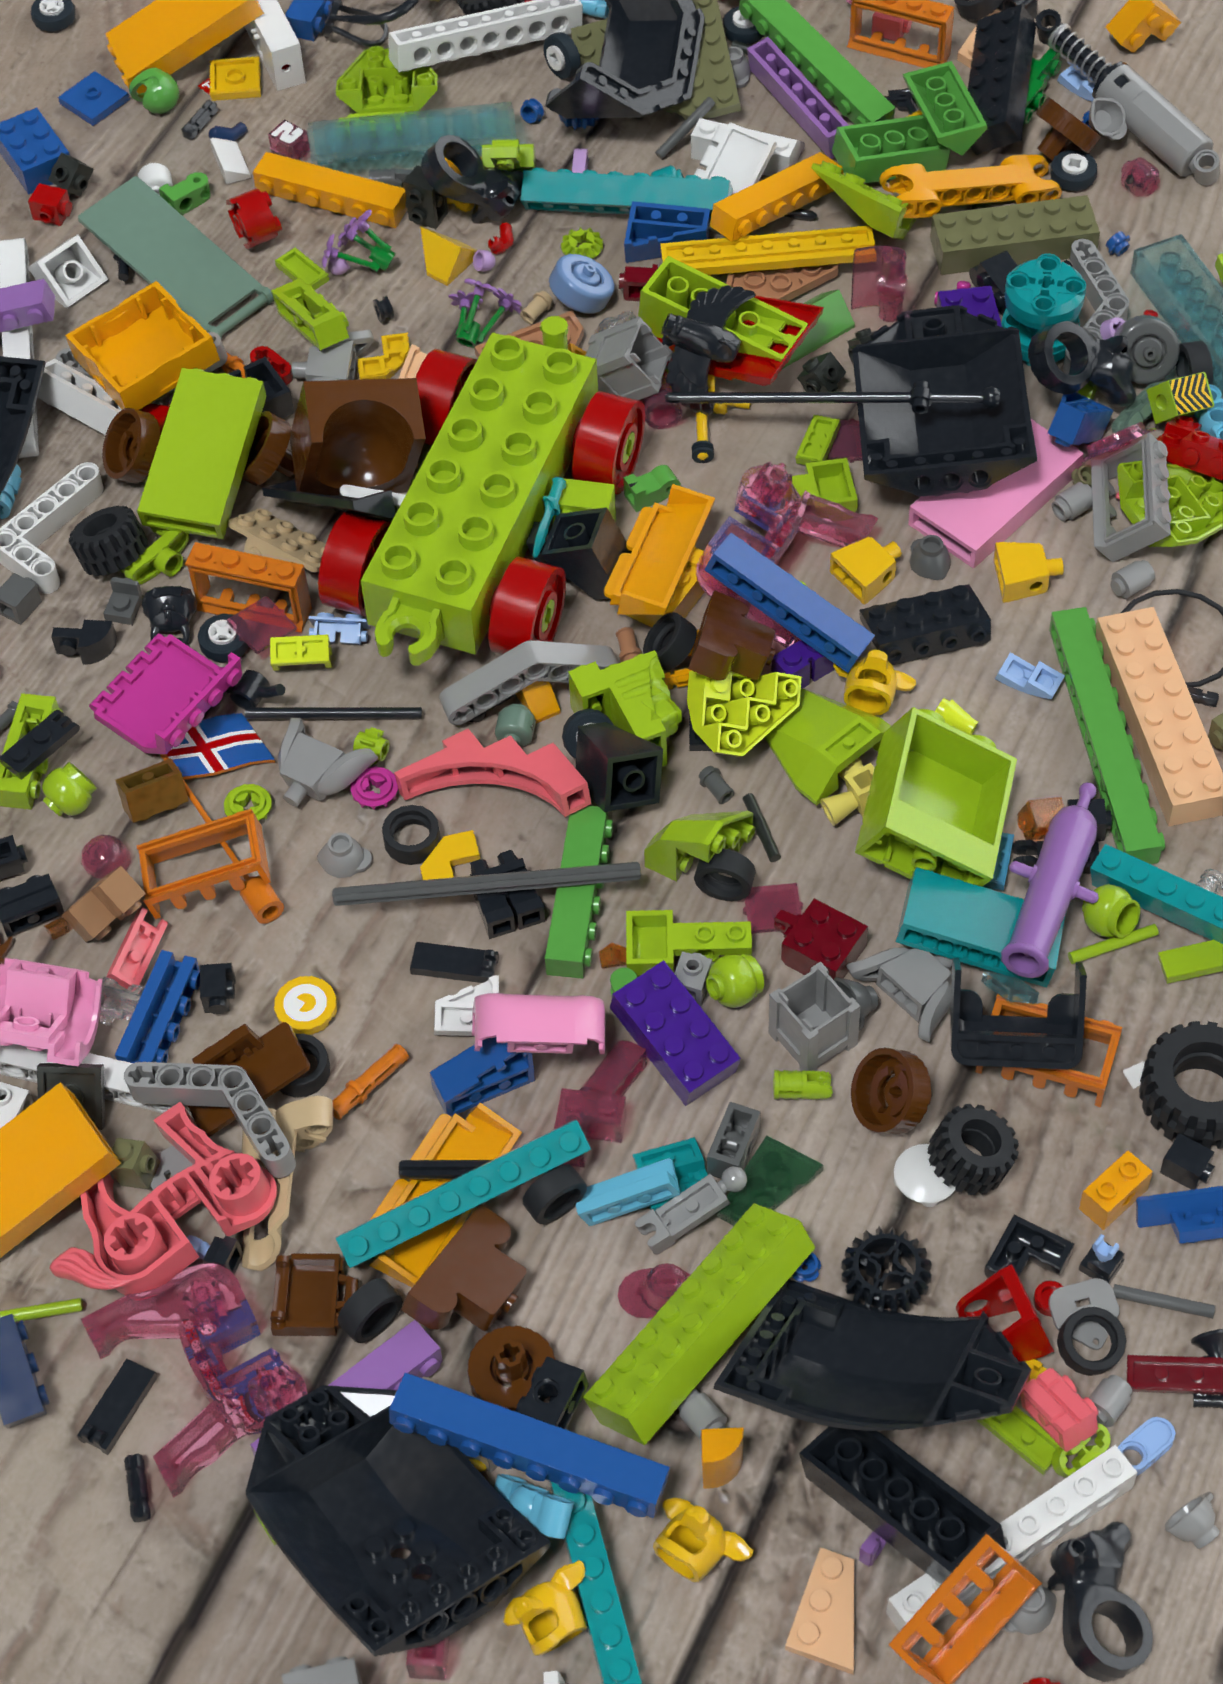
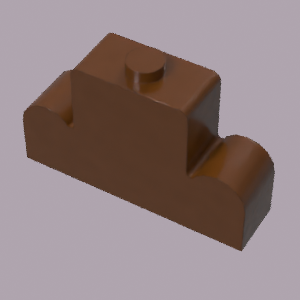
[688,590,776,680]
[401,1204,527,1331]

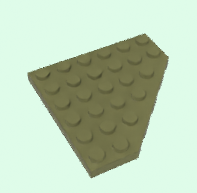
[570,0,742,120]

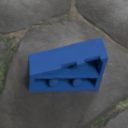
[624,201,711,263]
[1048,392,1114,447]
[430,1037,535,1116]

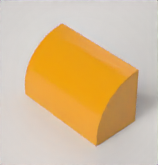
[701,1427,744,1489]

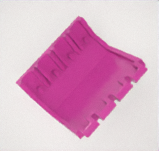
[89,633,242,754]

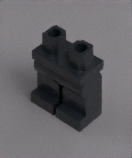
[470,850,545,939]

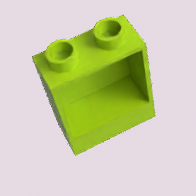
[855,707,1017,887]

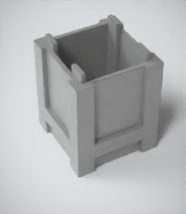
[586,317,673,400]
[768,962,861,1071]

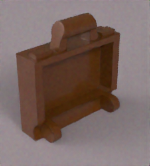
[270,1253,359,1336]

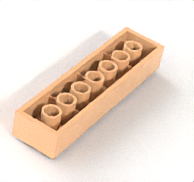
[1095,607,1223,827]

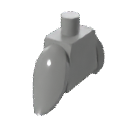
[292,330,374,381]
[278,717,378,807]
[846,947,952,1042]

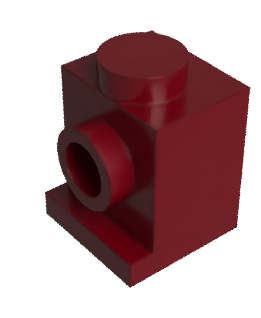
[619,264,658,302]

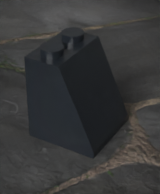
[541,507,632,600]
[576,722,663,812]

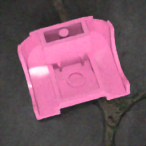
[0,958,103,1067]
[472,993,605,1055]

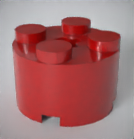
[226,188,282,249]

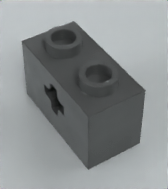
[707,1101,761,1179]

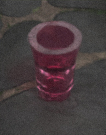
[644,370,683,429]

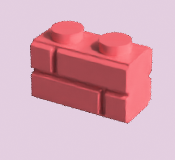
[1020,1368,1098,1452]

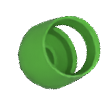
[129,68,179,114]

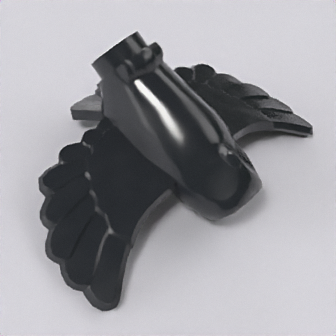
[661,285,756,415]

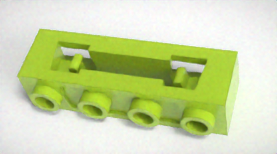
[271,278,349,350]
[0,693,63,810]

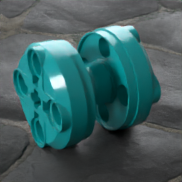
[1001,253,1086,367]

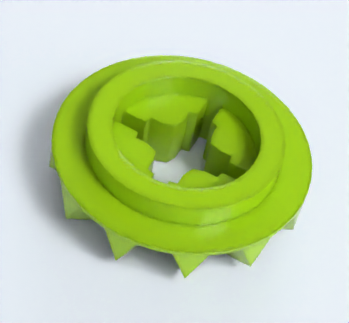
[561,227,603,259]
[224,784,272,821]

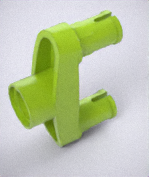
[120,527,189,584]

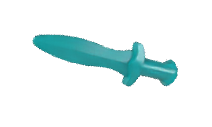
[533,477,566,558]

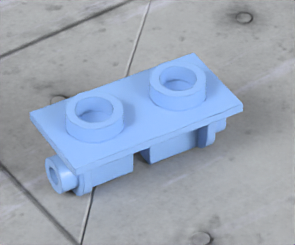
[308,613,370,645]

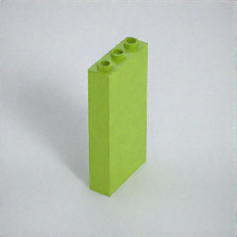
[137,368,266,539]

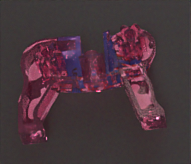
[696,461,878,648]
[81,1263,308,1498]

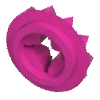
[350,767,399,810]

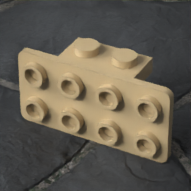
[227,509,326,572]

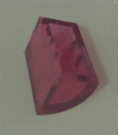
[579,1040,647,1112]

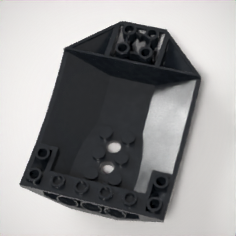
[246,1385,551,1657]

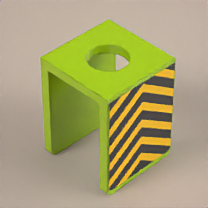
[1146,372,1214,424]

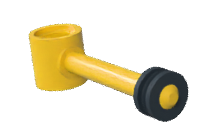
[692,374,715,463]

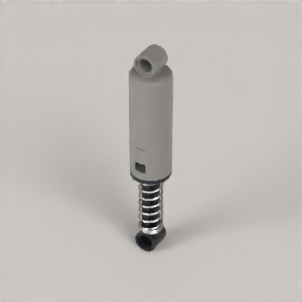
[1036,9,1220,186]

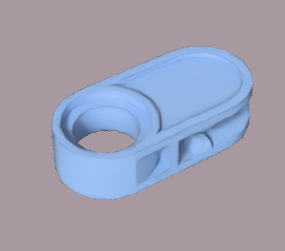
[1118,1417,1175,1476]

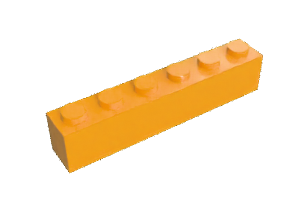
[253,152,407,229]
[710,152,843,242]

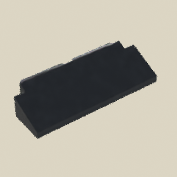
[262,479,399,520]

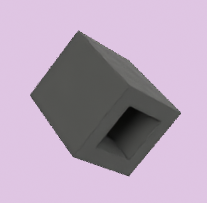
[0,573,42,625]

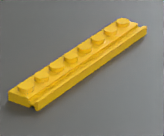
[660,226,877,275]

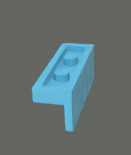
[575,1158,681,1227]

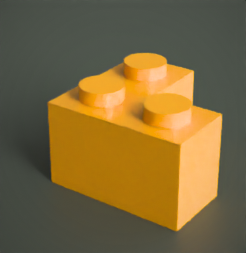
[1105,0,1182,53]

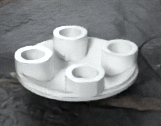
[894,1144,956,1207]

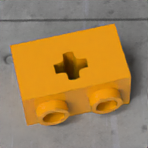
[1079,1150,1153,1231]

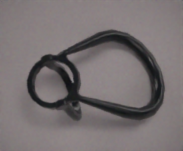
[323,0,419,47]

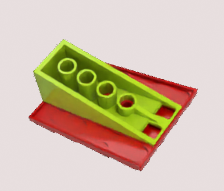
[638,256,824,386]

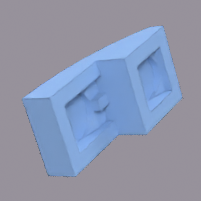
[1057,64,1094,102]
[995,652,1065,699]

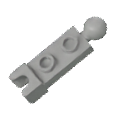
[635,1166,747,1254]

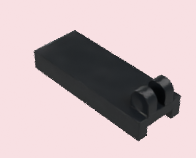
[410,942,499,983]
[77,1358,157,1455]

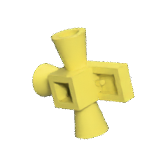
[820,757,875,826]

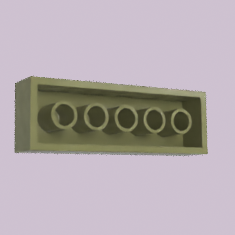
[930,195,1100,275]

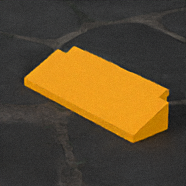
[604,484,715,615]
[369,1102,522,1287]

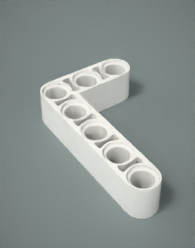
[0,462,104,594]

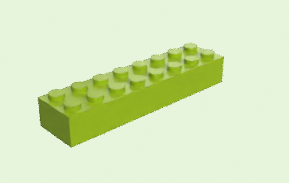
[583,1203,816,1445]

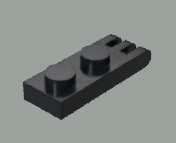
[0,709,80,780]

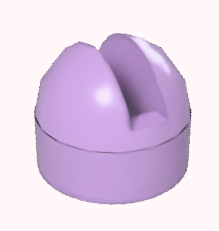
[473,250,496,272]
[327,257,351,275]

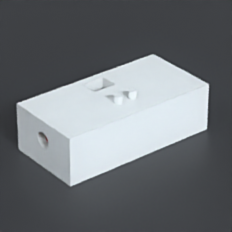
[246,0,306,91]

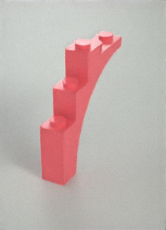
[394,729,592,817]

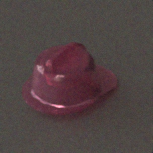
[618,1263,690,1318]

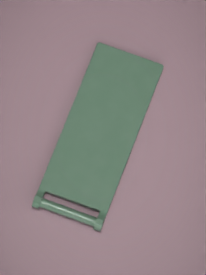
[78,176,274,340]

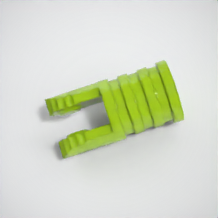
[773,1070,833,1099]

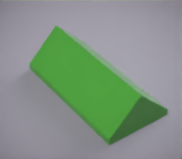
[903,61,987,156]
[782,289,855,369]

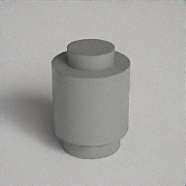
[1051,482,1092,521]
[1110,560,1155,599]
[1089,1375,1132,1427]
[677,1390,727,1440]

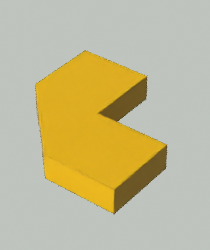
[357,332,410,380]
[420,830,480,880]

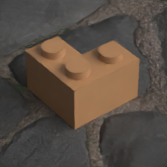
[62,866,146,942]

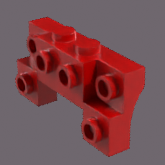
[1156,415,1223,480]

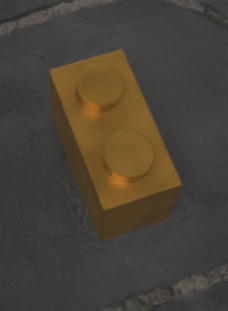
[115,758,189,823]

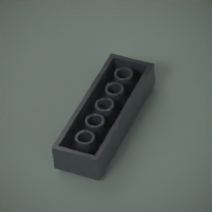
[968,4,1036,155]
[799,1426,1006,1591]

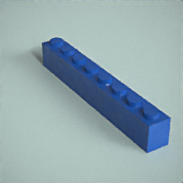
[389,1372,670,1519]

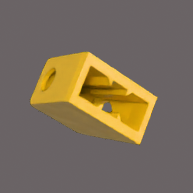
[830,537,902,605]
[993,542,1064,603]

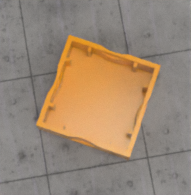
[65,281,220,410]

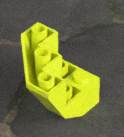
[687,671,802,757]

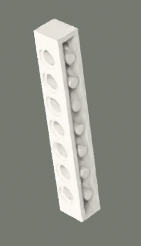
[388,0,583,72]
[886,1445,1138,1631]

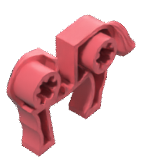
[50,1102,277,1297]

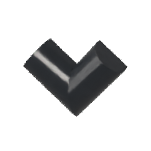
[984,1214,1075,1278]

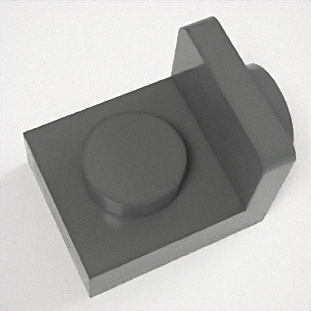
[103,577,143,625]

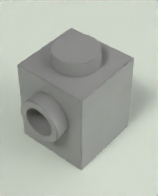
[674,951,712,1006]

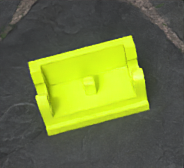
[270,634,332,671]

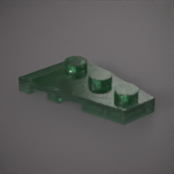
[717,1135,824,1226]

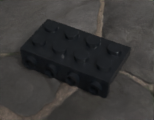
[859,584,991,666]

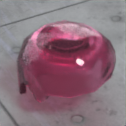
[81,834,131,879]

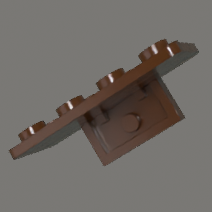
[187,1022,310,1137]

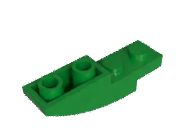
[1023,47,1061,125]

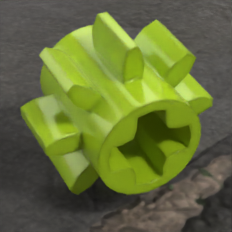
[353,727,389,765]

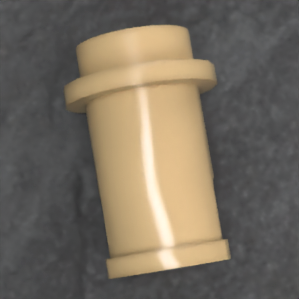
[520,291,553,325]

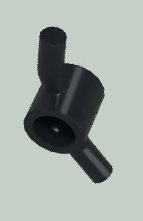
[225,670,285,710]

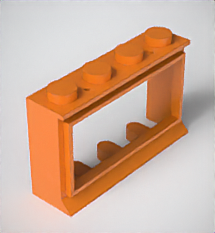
[847,0,954,68]
[185,542,312,633]
[137,809,271,920]
[975,993,1123,1107]
[888,1533,1042,1684]

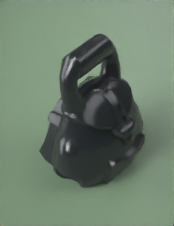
[142,586,198,645]

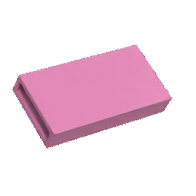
[908,418,1084,569]

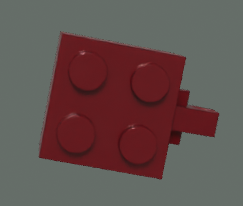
[774,898,868,980]

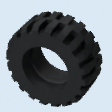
[1139,1021,1223,1149]

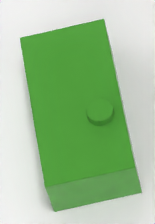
[832,115,951,183]

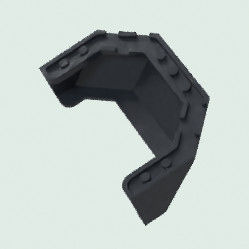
[545,0,705,119]

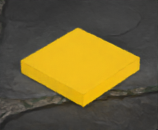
[210,56,261,101]

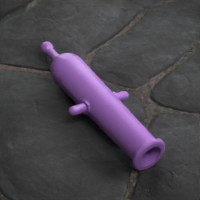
[1001,782,1099,978]

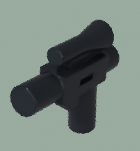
[884,88,919,114]

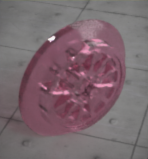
[1081,422,1157,463]

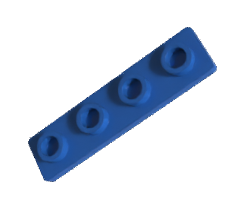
[1136,1186,1223,1244]

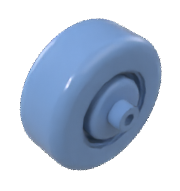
[549,254,615,314]

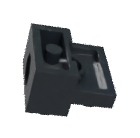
[516,1356,589,1430]

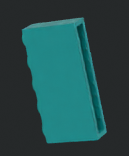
[895,867,1066,988]

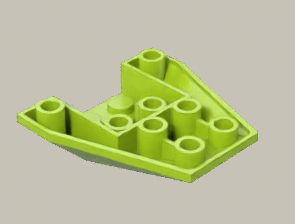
[336,46,438,116]
[811,161,917,239]
[1117,460,1223,547]
[764,688,891,806]

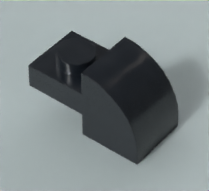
[51,620,117,665]

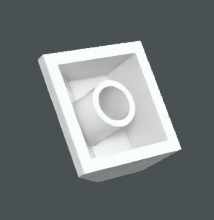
[28,235,108,308]

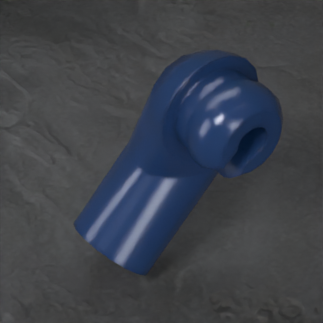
[208,122,248,141]

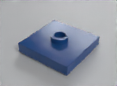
[58,71,130,126]

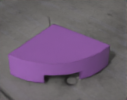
[859,1531,887,1567]

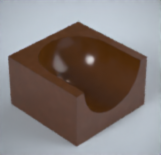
[290,378,426,495]

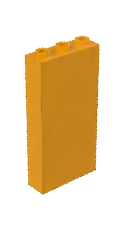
[105,0,264,93]
[0,1082,121,1258]

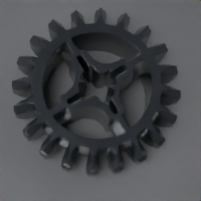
[841,1227,932,1313]

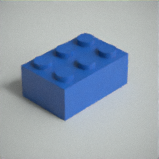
[0,108,70,195]

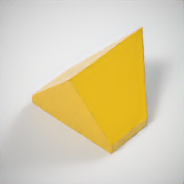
[420,226,477,286]

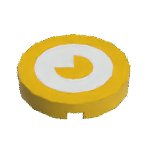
[274,976,337,1035]

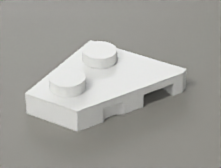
[434,975,499,1036]

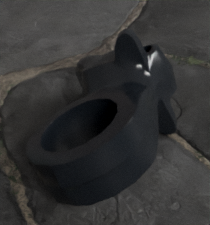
[421,134,523,223]
[1028,321,1136,408]
[1047,1522,1153,1682]

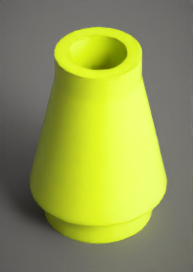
[935,698,978,735]

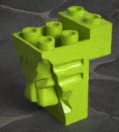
[568,650,682,767]

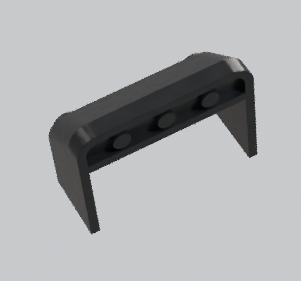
[950,958,1087,1069]

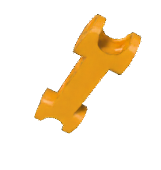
[879,155,1062,218]

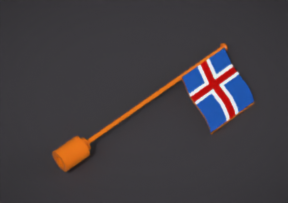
[160,713,284,924]

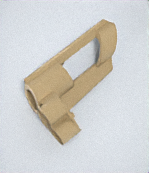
[242,1096,333,1271]

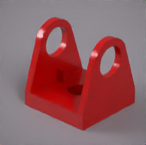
[956,1264,1054,1362]

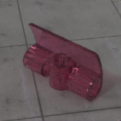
[851,246,908,322]

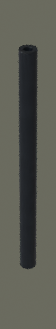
[245,707,422,719]

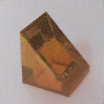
[44,917,70,940]
[599,943,626,969]

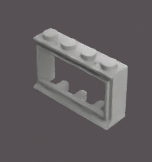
[1091,433,1171,562]

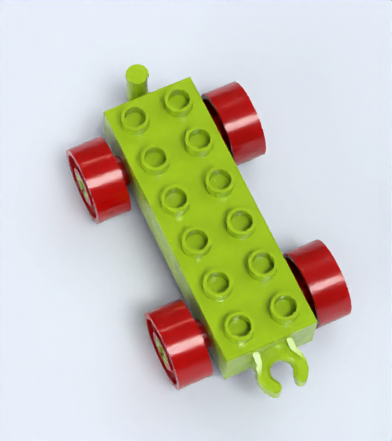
[318,316,645,666]

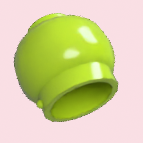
[42,762,98,816]
[1082,884,1141,939]
[706,954,764,1008]

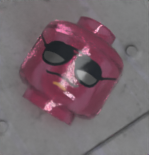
[1121,157,1160,197]

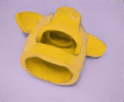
[833,650,916,716]
[653,1498,753,1582]
[503,1560,587,1656]

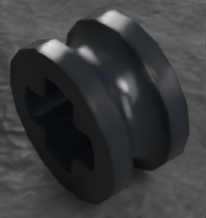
[373,296,394,323]

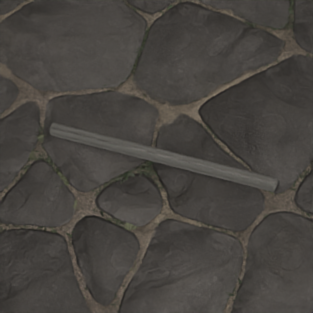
[332,862,641,906]

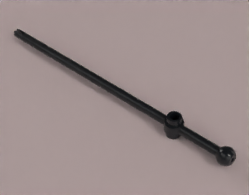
[665,381,1001,414]

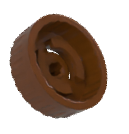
[1036,97,1101,160]
[102,408,161,484]
[242,411,294,486]
[851,1048,932,1135]
[467,1326,555,1412]

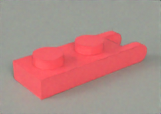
[106,906,168,992]

